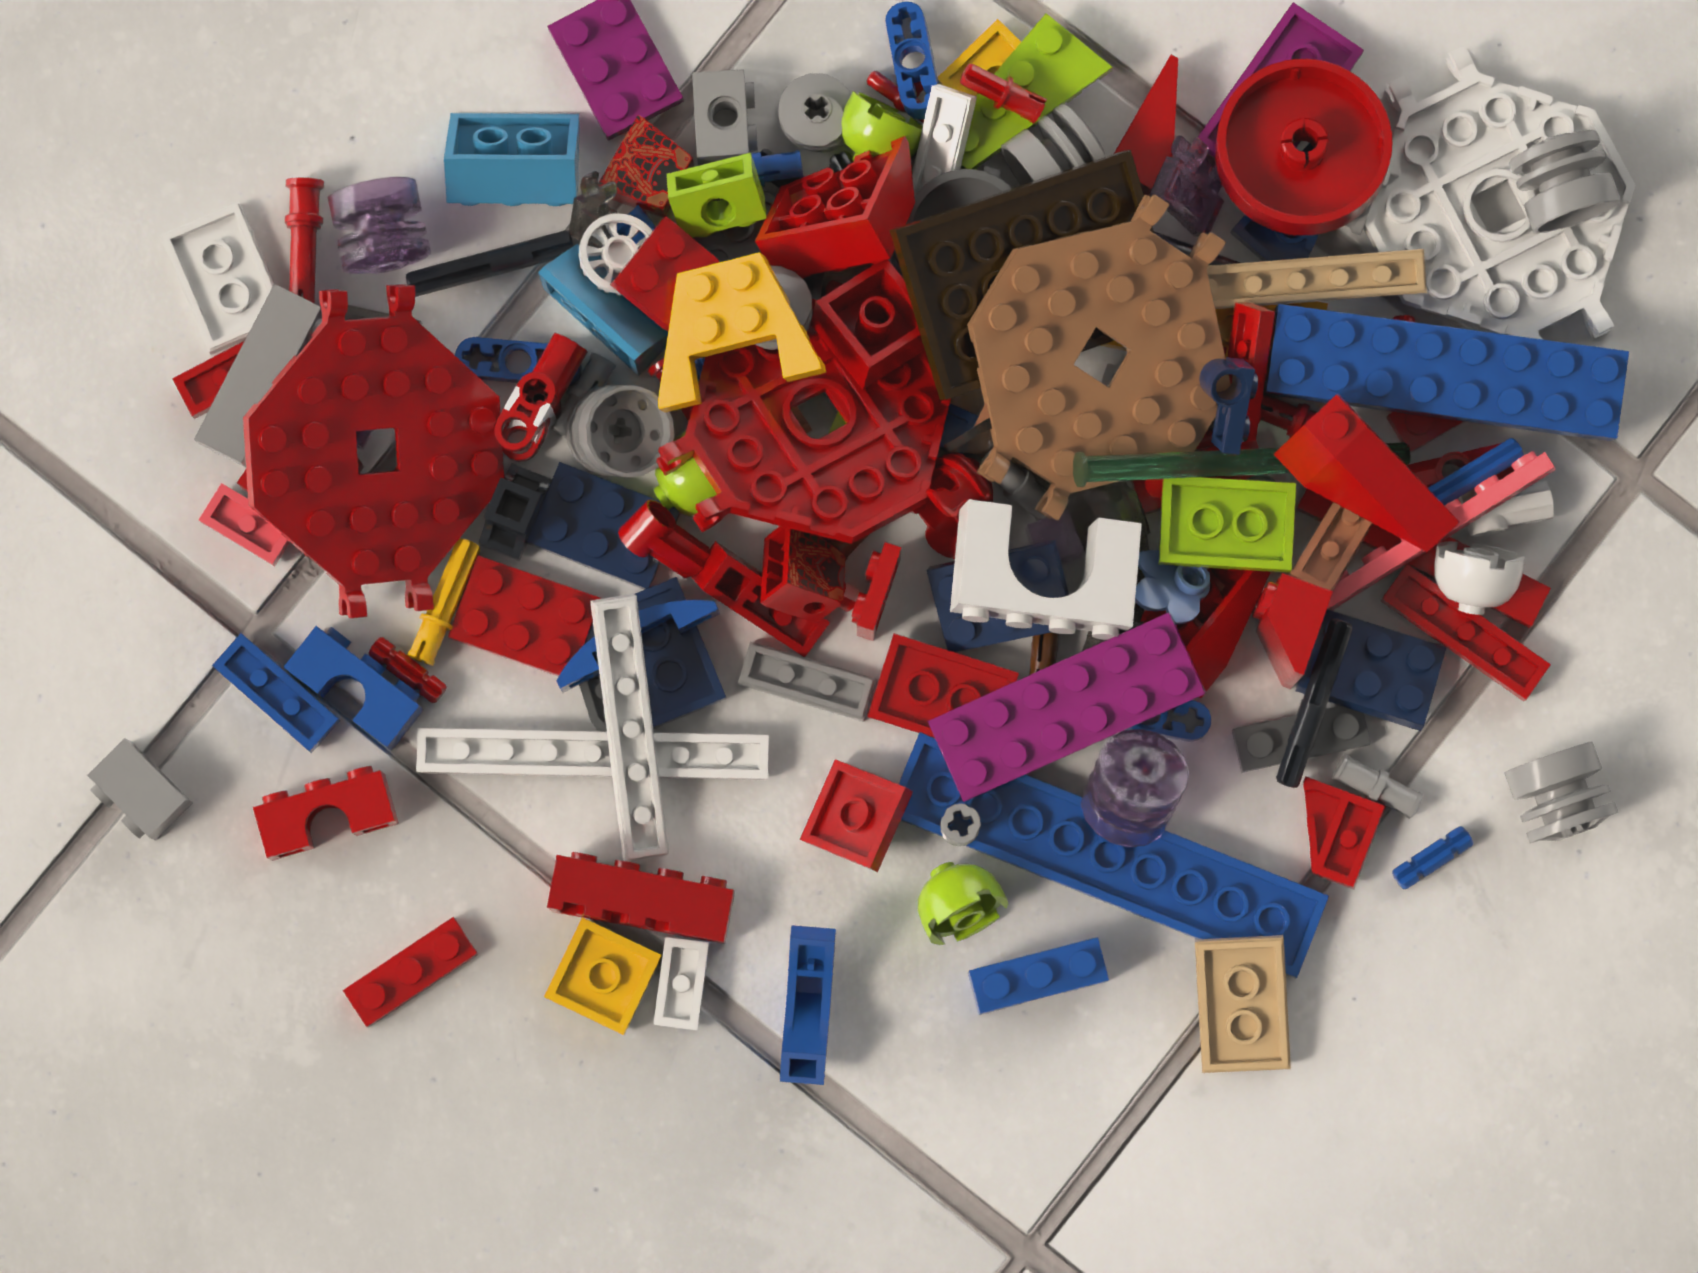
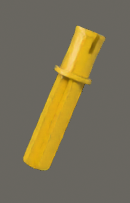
[407,538,481,666]

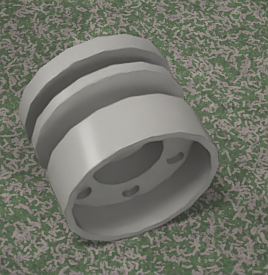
[1001,103,1106,186]
[1509,130,1621,234]
[566,385,674,478]
[1504,742,1618,843]

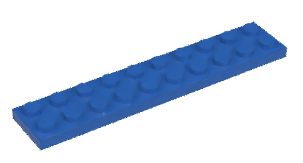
[899,732,1329,979]

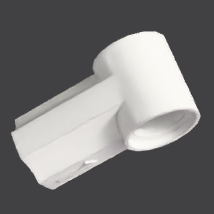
[1462,481,1554,537]

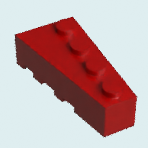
[547,852,735,944]

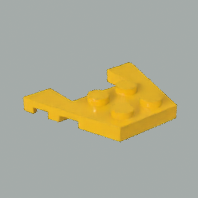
[658,252,826,413]

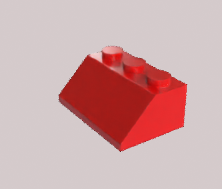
[1252,573,1333,689]

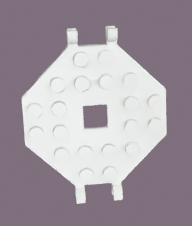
[1363,45,1636,340]

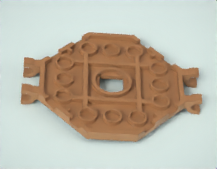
[967,195,1231,521]

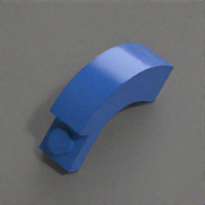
[780,925,836,1085]

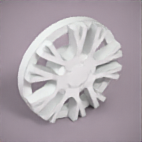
[578,214,652,295]

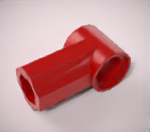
[618,499,710,579]

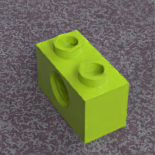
[667,152,767,238]

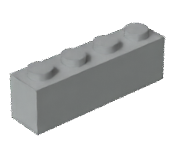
[194,284,322,467]

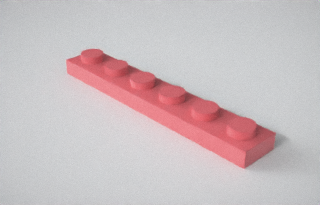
[1328,451,1556,611]

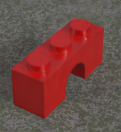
[253,766,399,861]

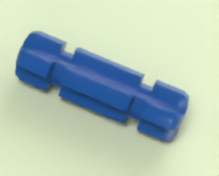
[1392,826,1473,889]

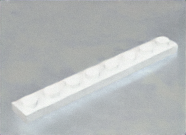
[416,728,769,780]

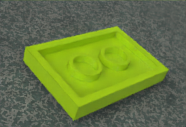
[1158,475,1296,573]

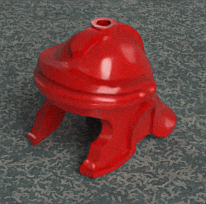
[911,452,993,559]

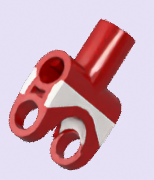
[494,333,588,462]

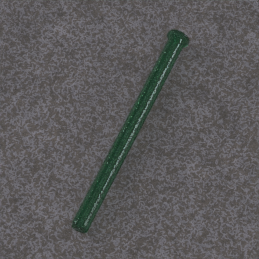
[1073,442,1411,487]

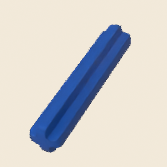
[1428,438,1524,505]

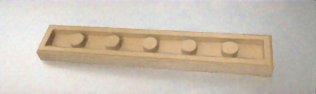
[1207,249,1427,309]

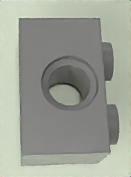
[692,69,758,166]

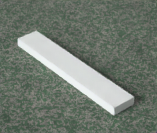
[590,594,669,861]

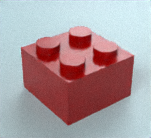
[810,260,925,390]

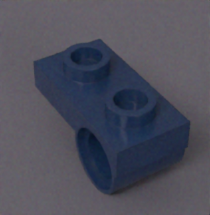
[1199,357,1258,455]

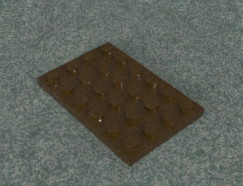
[890,150,1155,400]

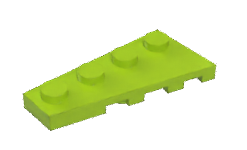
[961,13,1113,169]

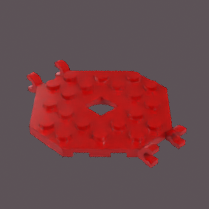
[243,284,504,619]
[656,299,951,544]

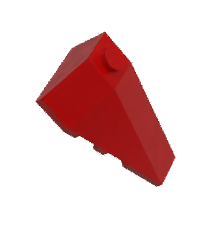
[1274,394,1460,552]
[1130,568,1271,698]

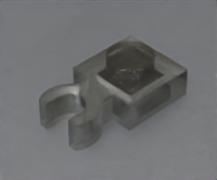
[569,171,618,248]

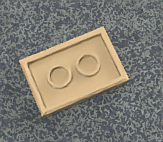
[1195,935,1291,1073]

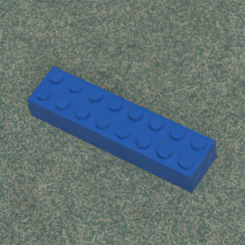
[1263,304,1629,441]

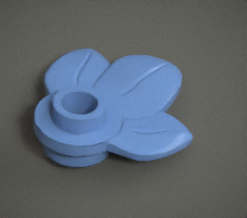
[1135,550,1210,625]

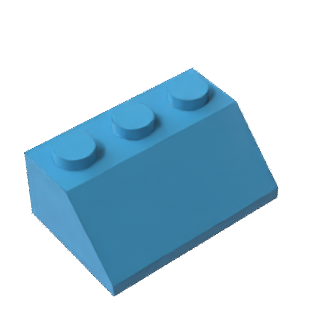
[444,113,580,206]
[538,244,668,376]

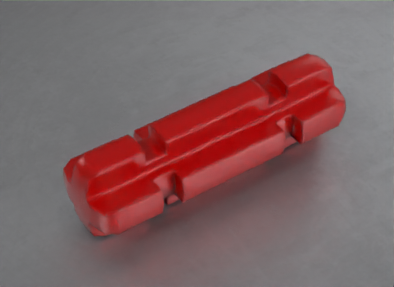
[368,637,447,703]

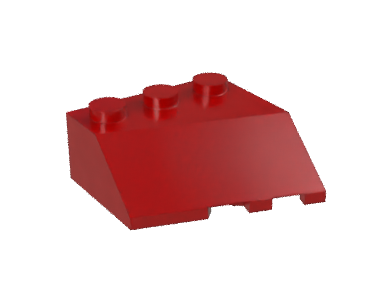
[755,136,915,278]

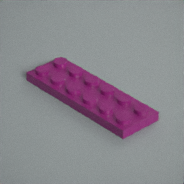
[928,612,1206,802]

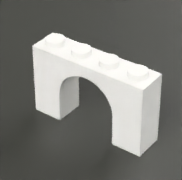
[950,499,1142,640]

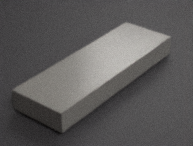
[738,641,876,722]

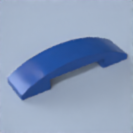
[556,600,720,693]

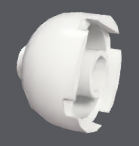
[1434,541,1525,615]

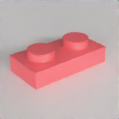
[199,483,290,567]

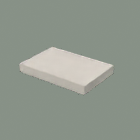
[159,202,275,355]

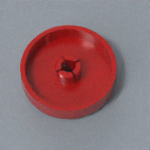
[1215,59,1393,235]

